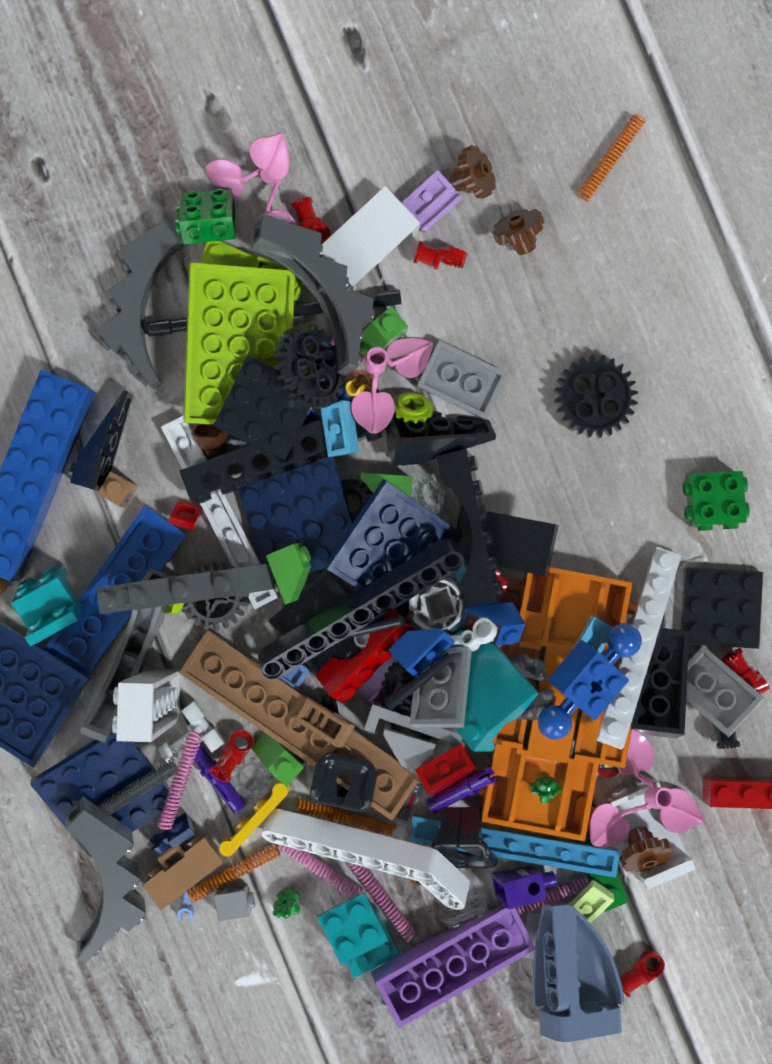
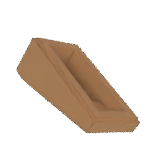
[295,697,355,748]

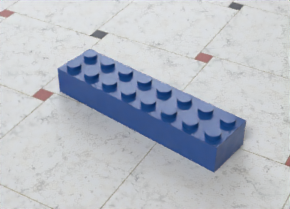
[0,369,96,582]

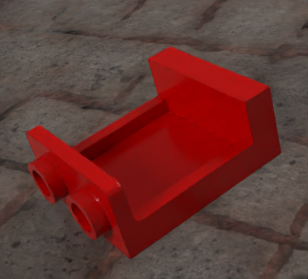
[415,743,478,796]

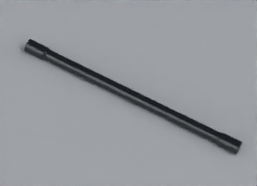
[146,289,402,337]

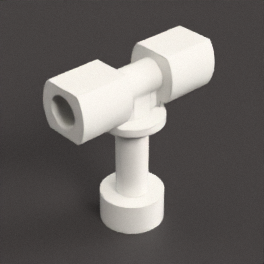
[158,701,226,764]

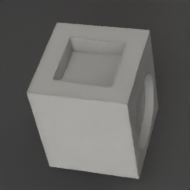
[214,884,255,921]

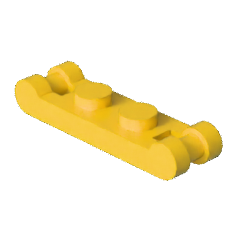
[219,780,290,857]

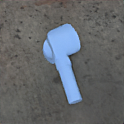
[177,891,195,921]

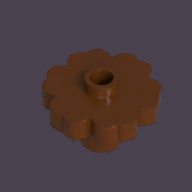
[450,145,496,199]
[492,209,545,255]
[619,826,674,872]

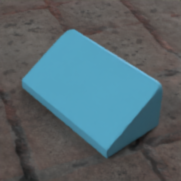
[320,400,359,457]
[571,615,612,654]

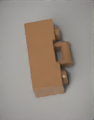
[142,833,226,910]

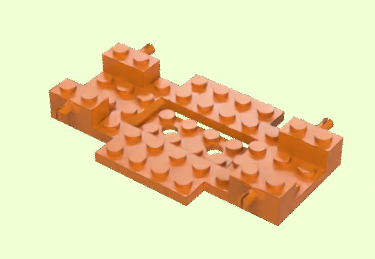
[476,567,637,841]

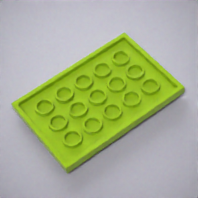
[183,263,295,424]

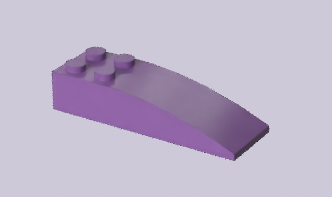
[371,906,536,1028]

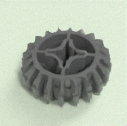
[182,561,249,631]

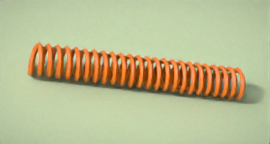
[578,114,646,201]
[296,798,397,837]
[187,843,280,902]

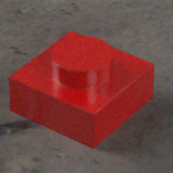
[169,500,202,531]

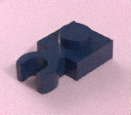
[150,812,195,856]

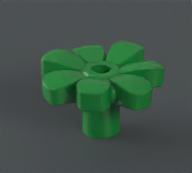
[273,887,300,919]

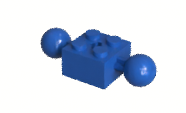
[537,623,642,740]

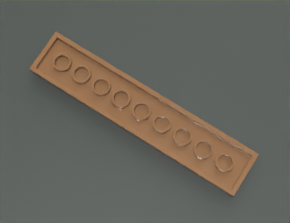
[179,630,420,821]

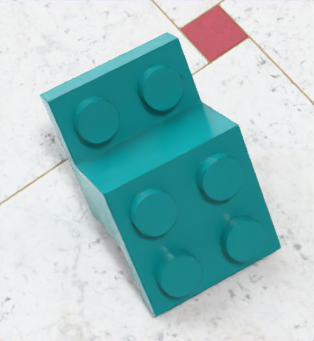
[11,564,82,646]
[317,891,400,979]

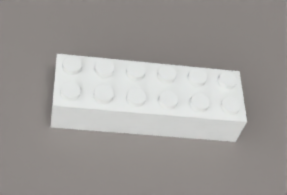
[112,669,181,742]

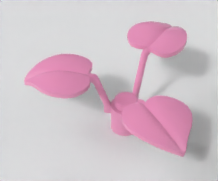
[206,133,296,225]
[325,336,433,434]
[589,730,705,848]

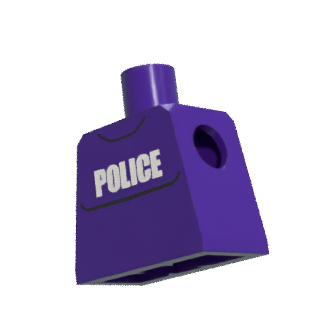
[491,866,557,910]

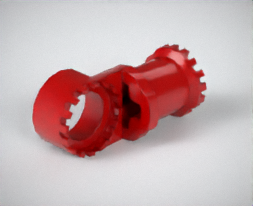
[291,197,331,244]
[413,241,467,270]
[721,648,770,695]
[209,730,253,783]
[619,950,665,998]

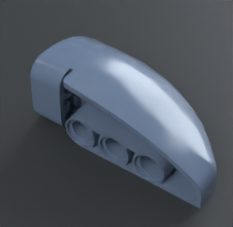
[533,903,624,1042]

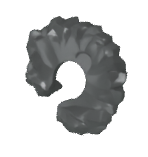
[511,654,556,721]

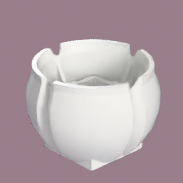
[409,577,466,632]

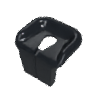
[310,752,377,812]
[431,807,499,869]

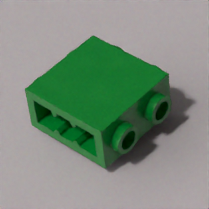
[175,188,236,245]
[682,471,750,531]

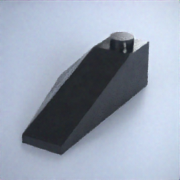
[69,390,133,491]
[386,409,496,466]
[631,628,690,739]

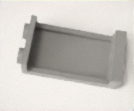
[364,699,466,751]

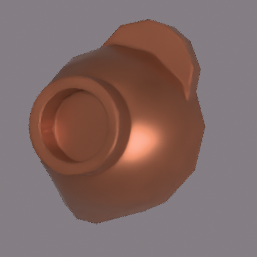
[192,424,228,457]

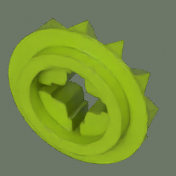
[393,392,433,424]

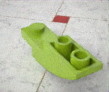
[199,241,303,301]

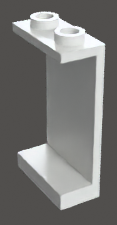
[321,186,420,291]
[607,777,696,889]

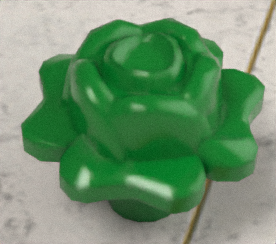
[529,775,562,804]

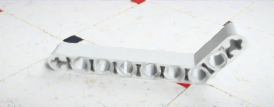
[261,809,470,910]

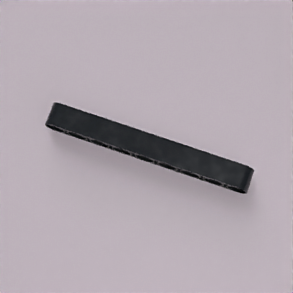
[258,538,464,680]

